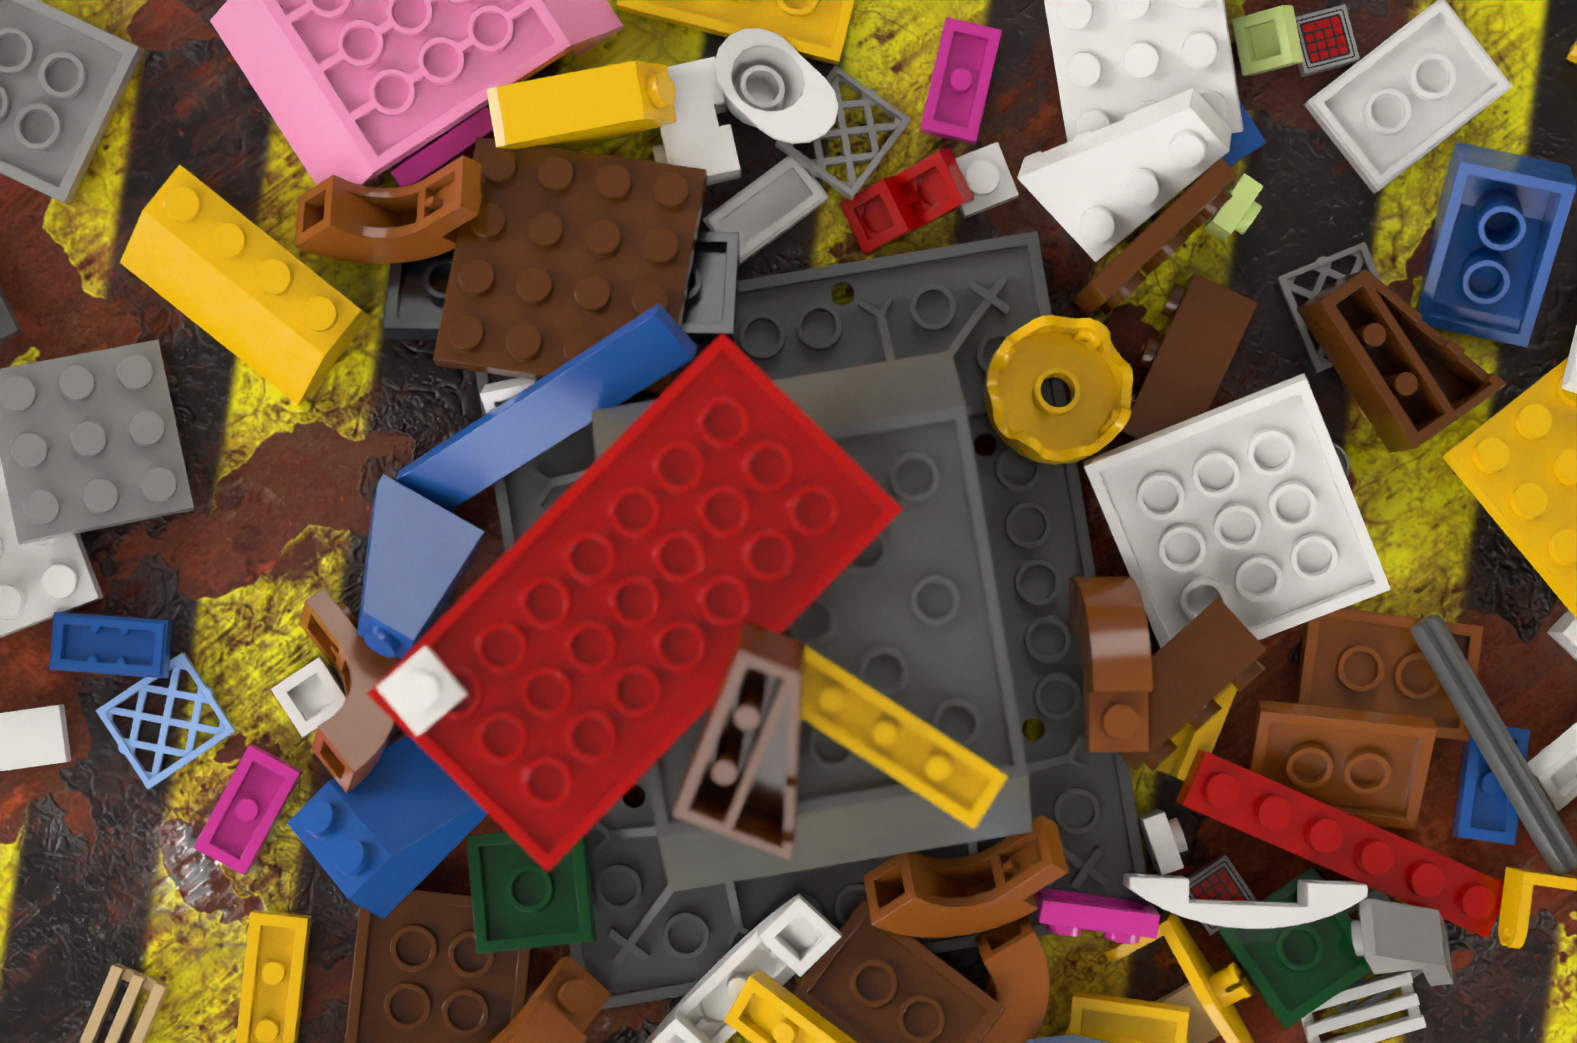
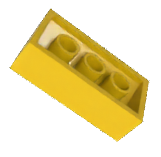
[120,165,371,406]

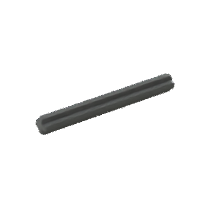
[1411,615,1577,876]

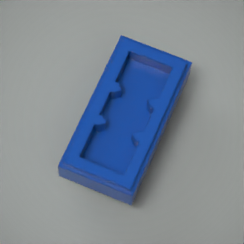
[49,612,173,678]

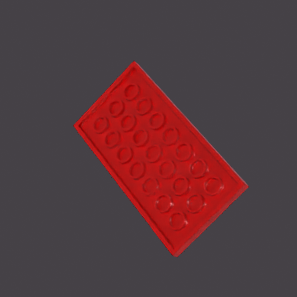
[367,333,903,872]

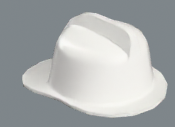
[714,28,839,144]

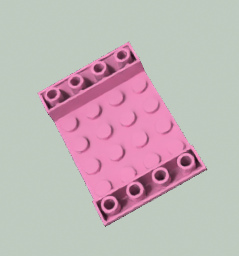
[210,0,624,187]

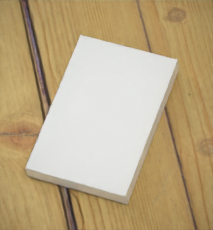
[1304,0,1513,194]

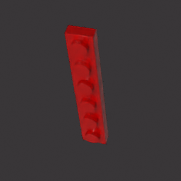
[1176,748,1504,938]

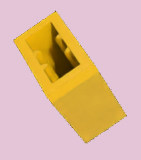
[487,60,677,151]

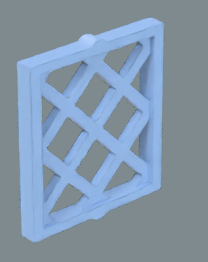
[96,652,237,789]

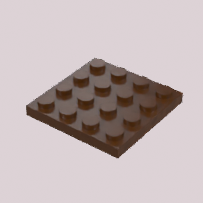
[433,137,708,398]

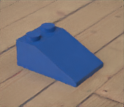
[1416,142,1577,347]
[287,735,488,919]

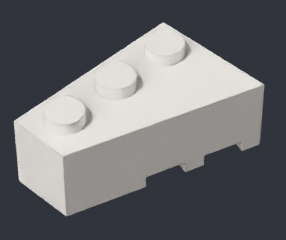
[1017,88,1232,262]

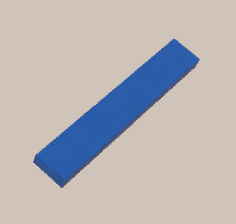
[395,303,697,511]

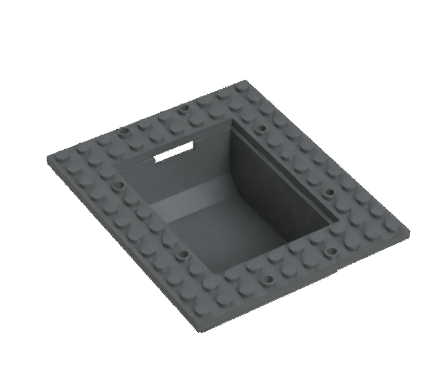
[475,231,1149,1009]

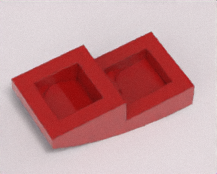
[840,148,975,255]

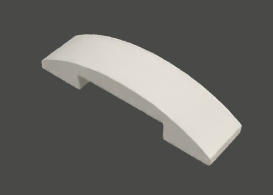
[1123,873,1368,929]
[644,894,842,1043]

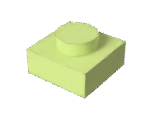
[1232,5,1304,76]
[1204,173,1264,241]

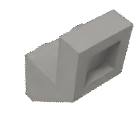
[1351,899,1454,986]

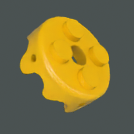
[983,315,1133,465]

